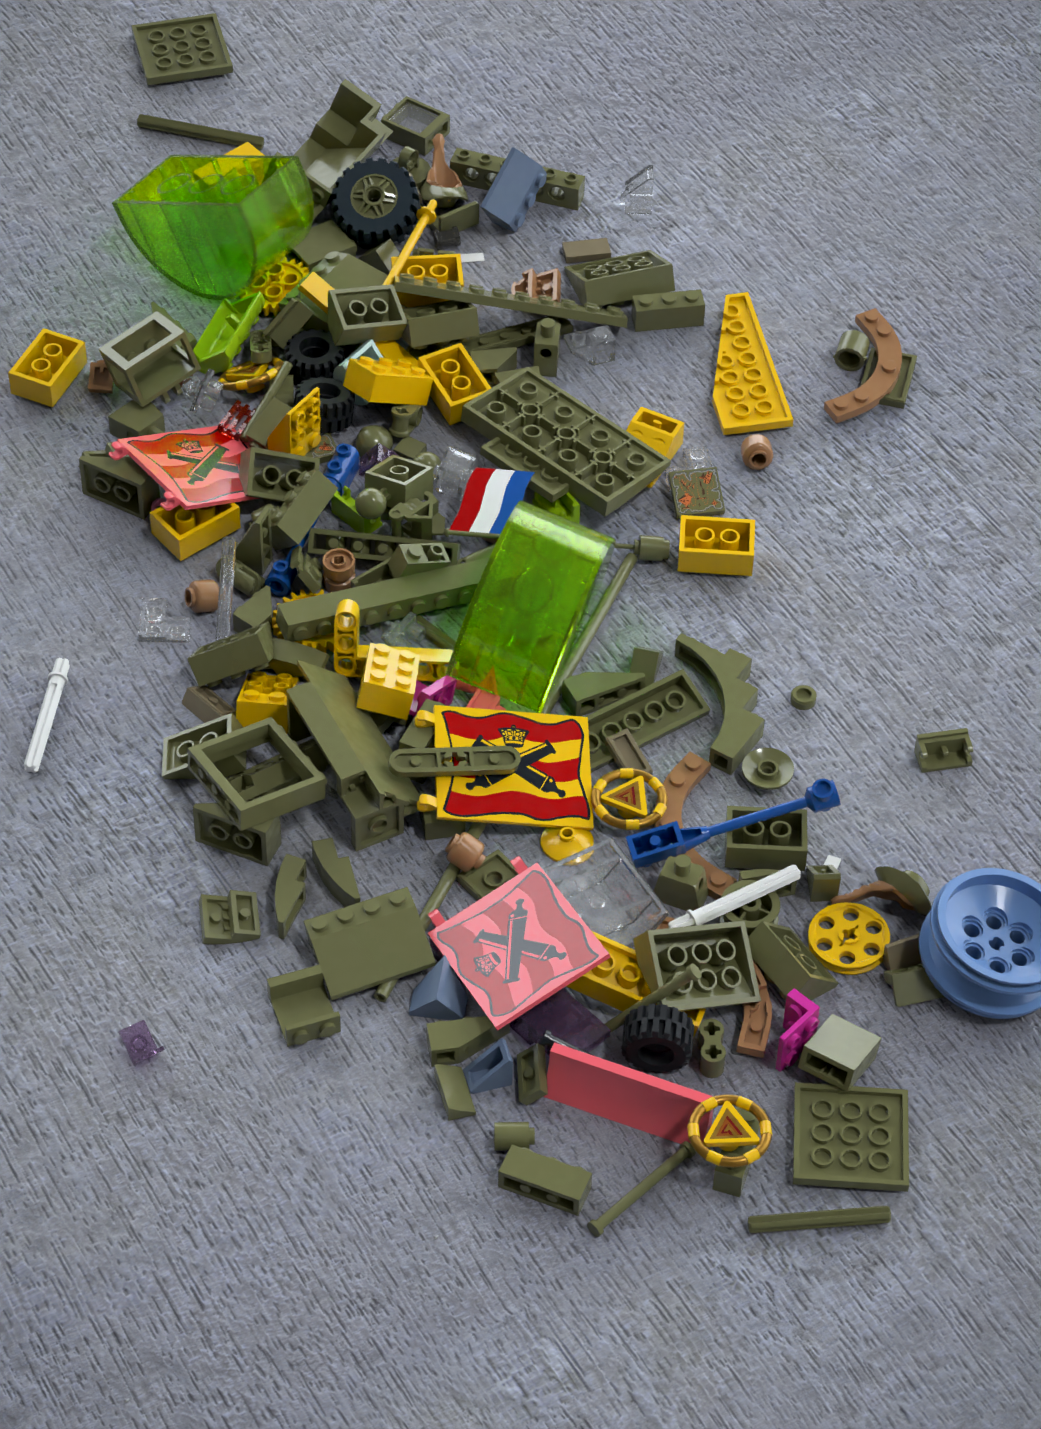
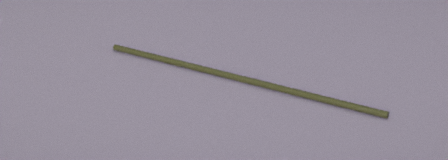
[374,553,638,1002]

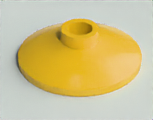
[540,827,594,864]

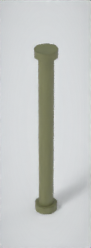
[590,964,702,1044]
[587,1141,696,1237]

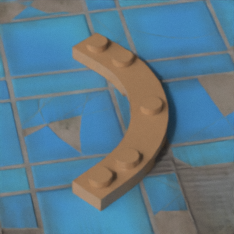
[824,308,902,424]
[655,752,737,900]
[654,915,772,1058]

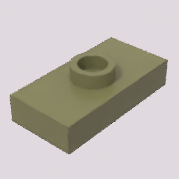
[517,1043,548,1106]

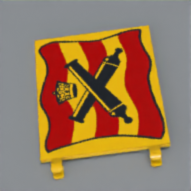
[415,705,594,831]

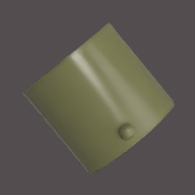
[833,330,870,371]

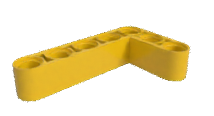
[334,599,461,681]

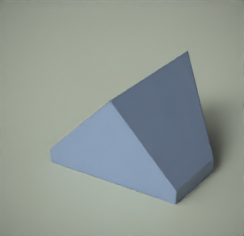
[409,955,468,1020]
[463,1038,513,1094]

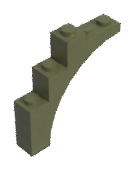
[675,633,765,775]

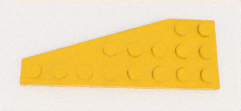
[712,292,793,435]

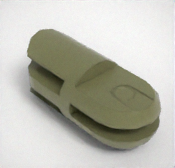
[216,556,265,595]

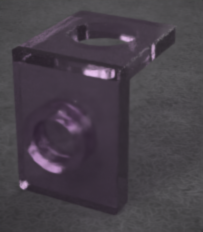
[359,443,401,476]
[118,1020,165,1066]

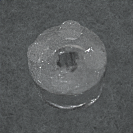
[433,446,485,502]

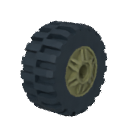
[331,157,421,249]

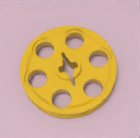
[808,902,890,975]

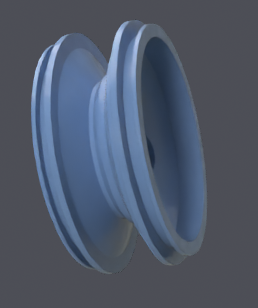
[919,868,1041,1019]

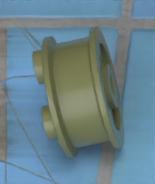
[719,880,780,937]

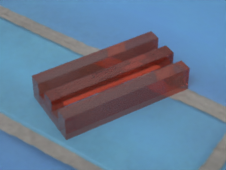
[217,400,256,441]

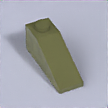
[232,506,273,576]
[562,672,645,716]

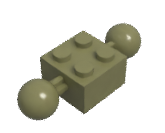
[355,452,442,519]

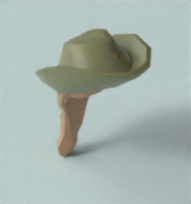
[420,134,469,208]
[831,866,932,916]

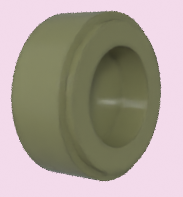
[790,685,817,710]

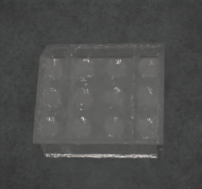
[542,837,669,948]

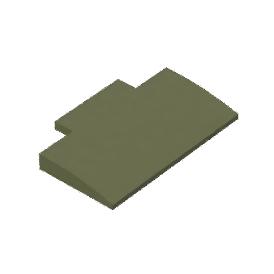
[461,367,671,517]

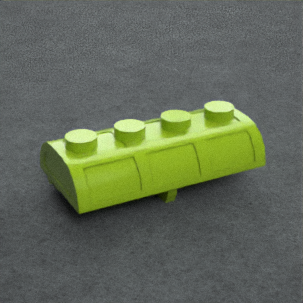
[193,291,265,375]

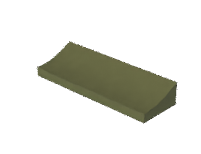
[586,669,711,773]

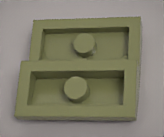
[199,890,261,944]

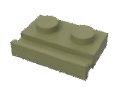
[290,545,323,594]

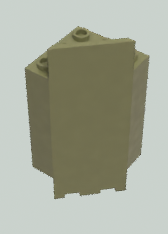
[257,79,393,224]
[286,660,420,852]

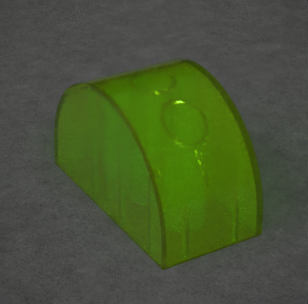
[112,155,314,300]
[446,500,616,713]

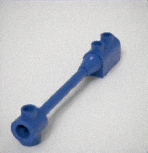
[265,444,360,597]
[626,779,841,869]

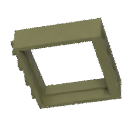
[188,717,327,831]

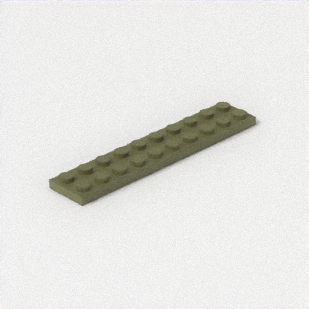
[393,273,628,328]

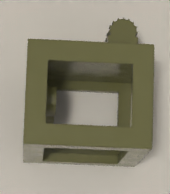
[99,311,201,407]

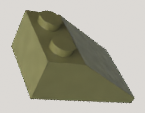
[79,456,160,520]
[162,713,247,779]
[193,802,282,866]

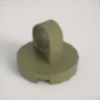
[393,146,431,189]

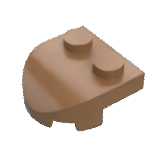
[511,268,561,302]

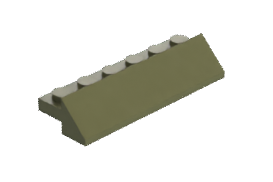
[226,738,332,802]

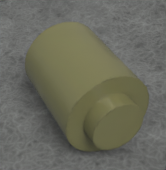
[494,1122,535,1151]

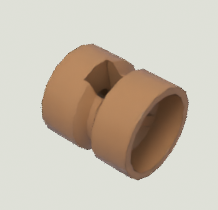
[322,548,356,593]

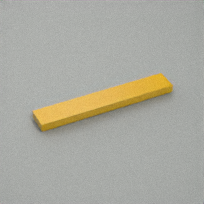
[298,271,418,367]

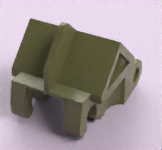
[389,491,445,540]

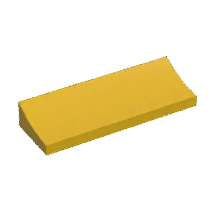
[566,931,706,1038]

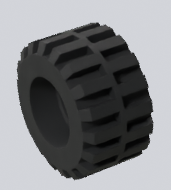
[285,329,344,386]
[294,377,355,433]
[621,1004,694,1073]

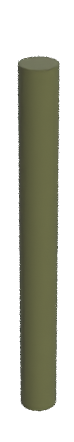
[240,361,293,443]

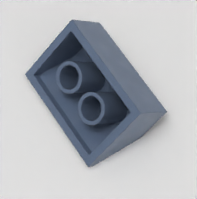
[480,147,547,233]

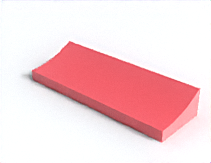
[543,1042,714,1144]

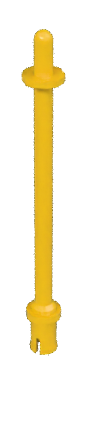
[383,199,437,285]

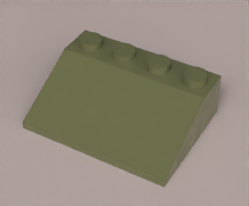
[564,250,675,308]
[278,251,388,332]
[304,887,436,1000]
[633,921,761,1011]

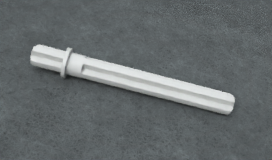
[24,657,70,773]
[668,865,801,928]

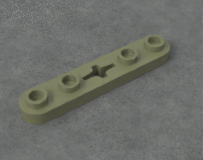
[388,746,521,777]

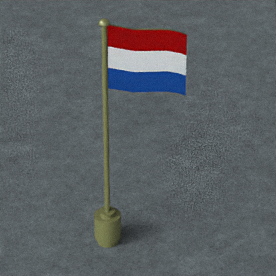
[444,467,670,562]

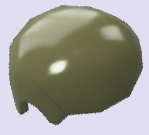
[355,425,393,461]

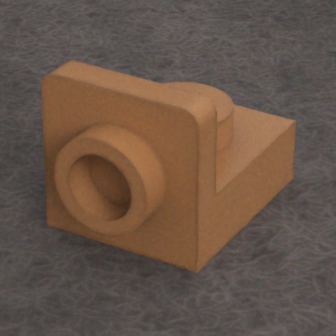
[88,360,114,394]

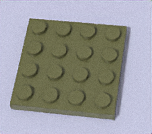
[131,13,233,85]
[793,1082,909,1192]

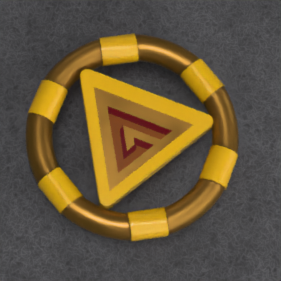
[217,357,284,393]
[591,768,668,830]
[687,1094,772,1167]

